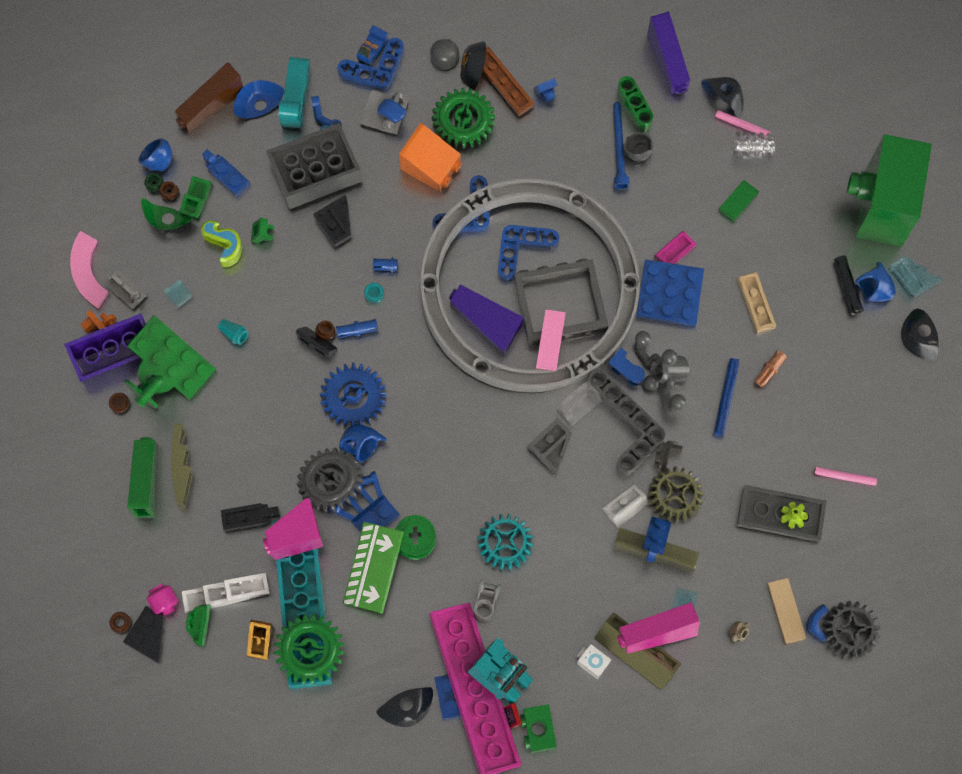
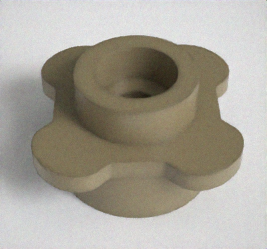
[730,621,750,642]

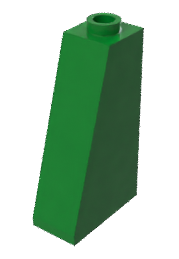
[127,437,158,517]

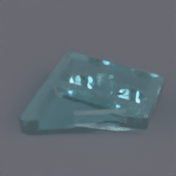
[888,256,943,300]

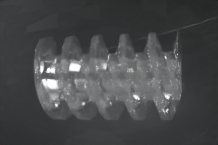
[733,132,775,158]

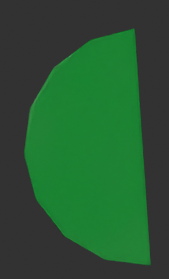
[186,604,211,647]

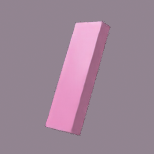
[536,310,566,371]

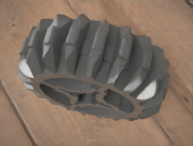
[822,601,881,658]

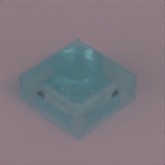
[164,279,193,308]
[673,588,698,609]

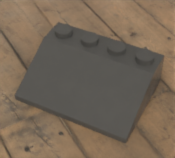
[266,123,363,209]

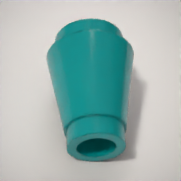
[218,319,249,345]

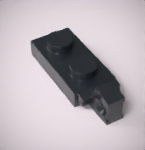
[221,503,280,532]

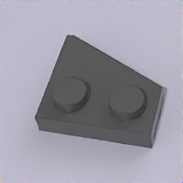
[528,418,572,475]

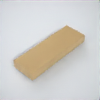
[737,272,776,333]
[767,578,806,645]

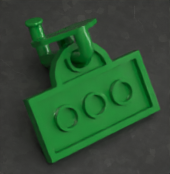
[123,315,216,408]

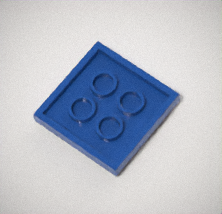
[636,259,704,327]

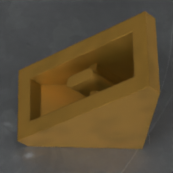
[247,619,275,660]

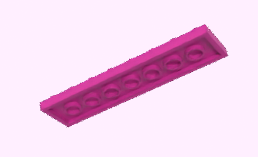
[429,602,522,774]

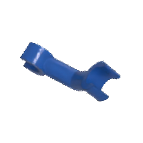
[311,96,342,127]

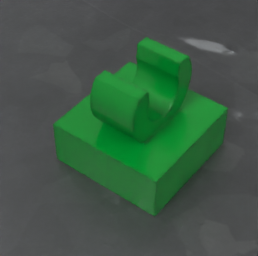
[251,218,274,243]

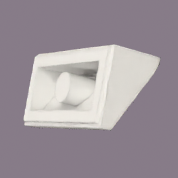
[602,485,649,528]

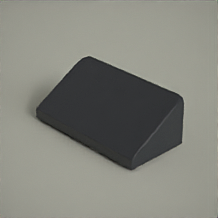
[296,327,337,360]

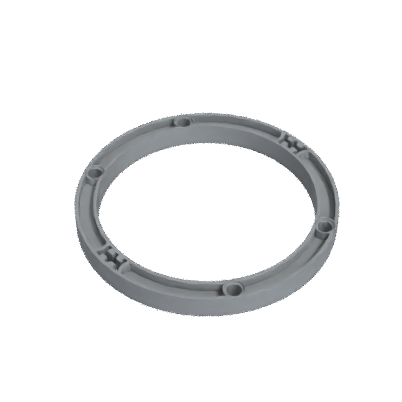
[420,178,640,393]

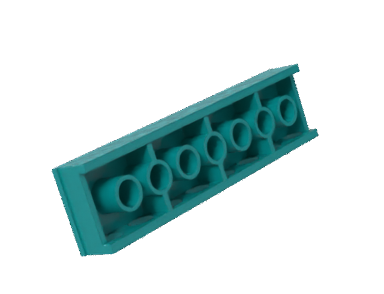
[272,520,332,689]

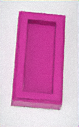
[654,231,697,264]

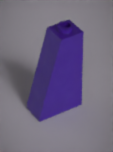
[647,11,690,94]
[449,284,524,357]

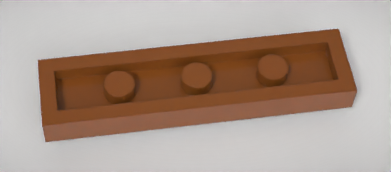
[482,46,535,116]

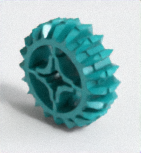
[477,514,534,570]

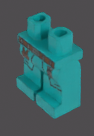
[467,637,533,704]

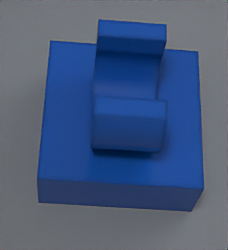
[534,78,557,101]

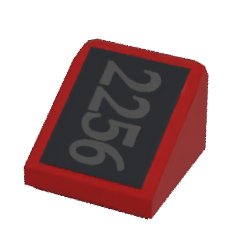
[504,703,522,729]

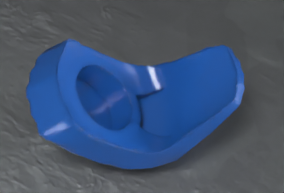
[377,99,406,123]
[806,604,829,641]

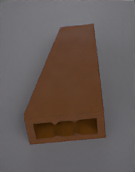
[175,62,243,133]

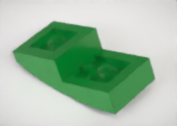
[179,176,213,218]

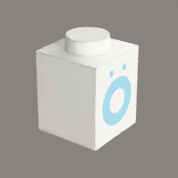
[577,644,611,679]

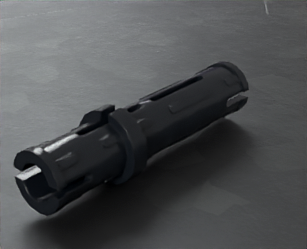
[834,255,864,315]

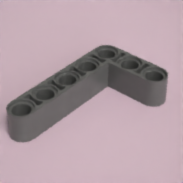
[588,369,665,476]

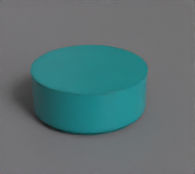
[364,282,384,304]

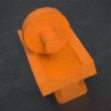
[80,310,117,334]

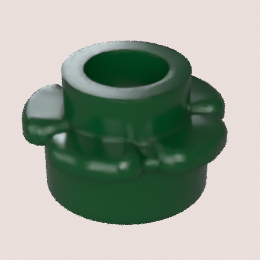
[144,173,164,192]

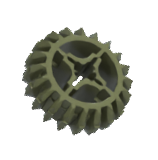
[648,467,704,522]

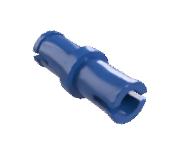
[336,319,378,339]

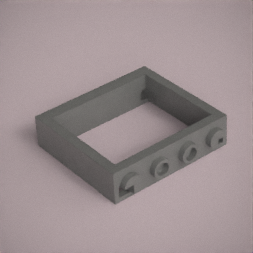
[514,259,608,347]

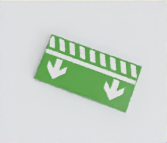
[342,522,404,614]

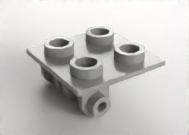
[360,90,409,135]

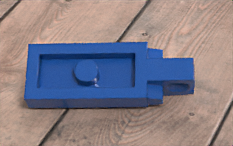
[202,149,250,197]
[643,516,672,563]

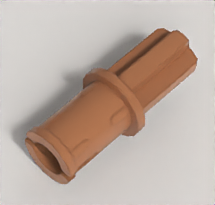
[755,350,787,387]

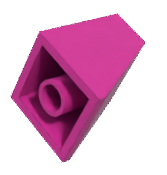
[263,498,323,560]

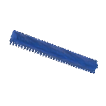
[713,358,740,437]

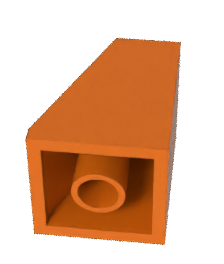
[399,123,462,192]

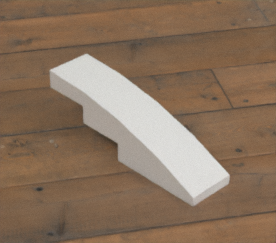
[181,573,270,613]

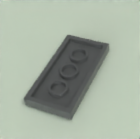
[737,485,827,542]

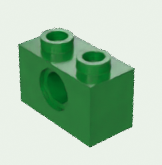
[520,704,557,754]

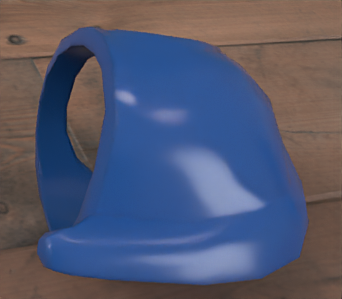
[855,262,896,302]
[339,424,387,463]

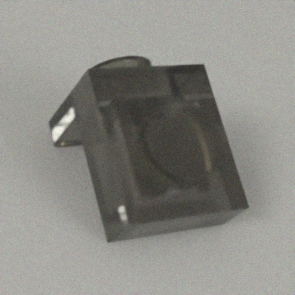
[654,441,683,472]

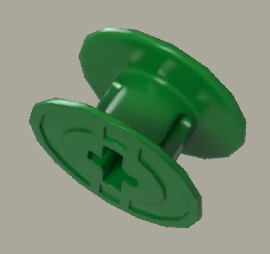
[395,515,436,560]

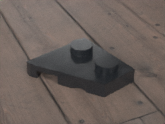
[313,195,351,248]
[123,606,165,664]

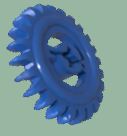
[320,362,387,427]

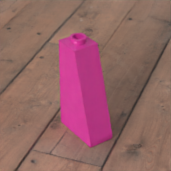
[617,602,700,654]

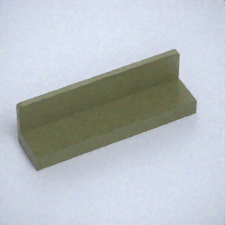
[613,528,699,574]
[595,612,681,690]

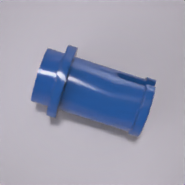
[373,257,398,273]

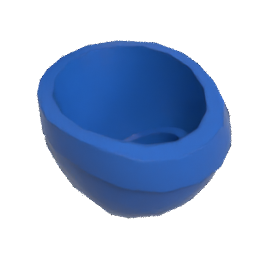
[138,138,172,172]

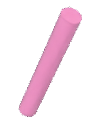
[715,110,772,139]
[814,467,877,486]

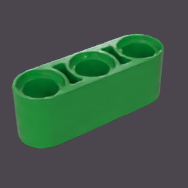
[617,76,654,132]

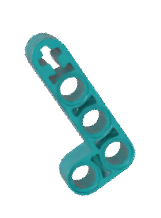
[279,57,310,129]

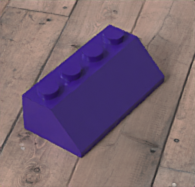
[64,313,146,382]

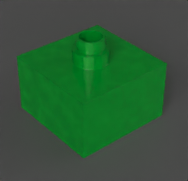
[847,134,932,247]

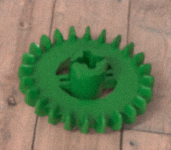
[431,88,496,148]
[274,614,345,685]

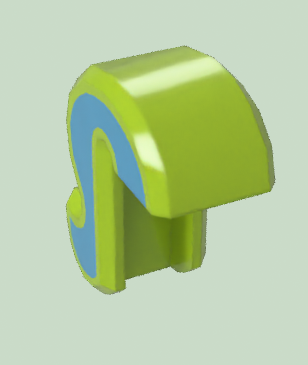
[201,220,243,267]

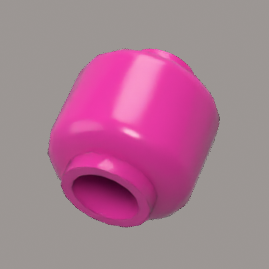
[146,583,178,616]

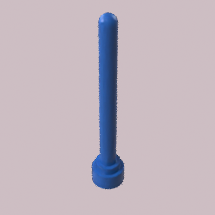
[613,102,630,189]

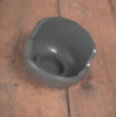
[430,39,460,70]
[623,133,654,161]

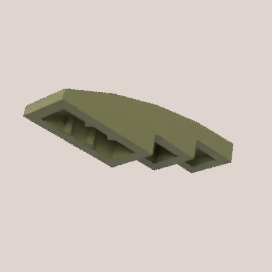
[171,423,193,511]

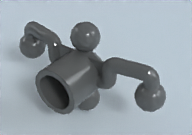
[634,331,689,413]

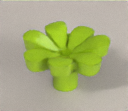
[781,502,808,529]

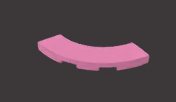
[70,231,109,310]

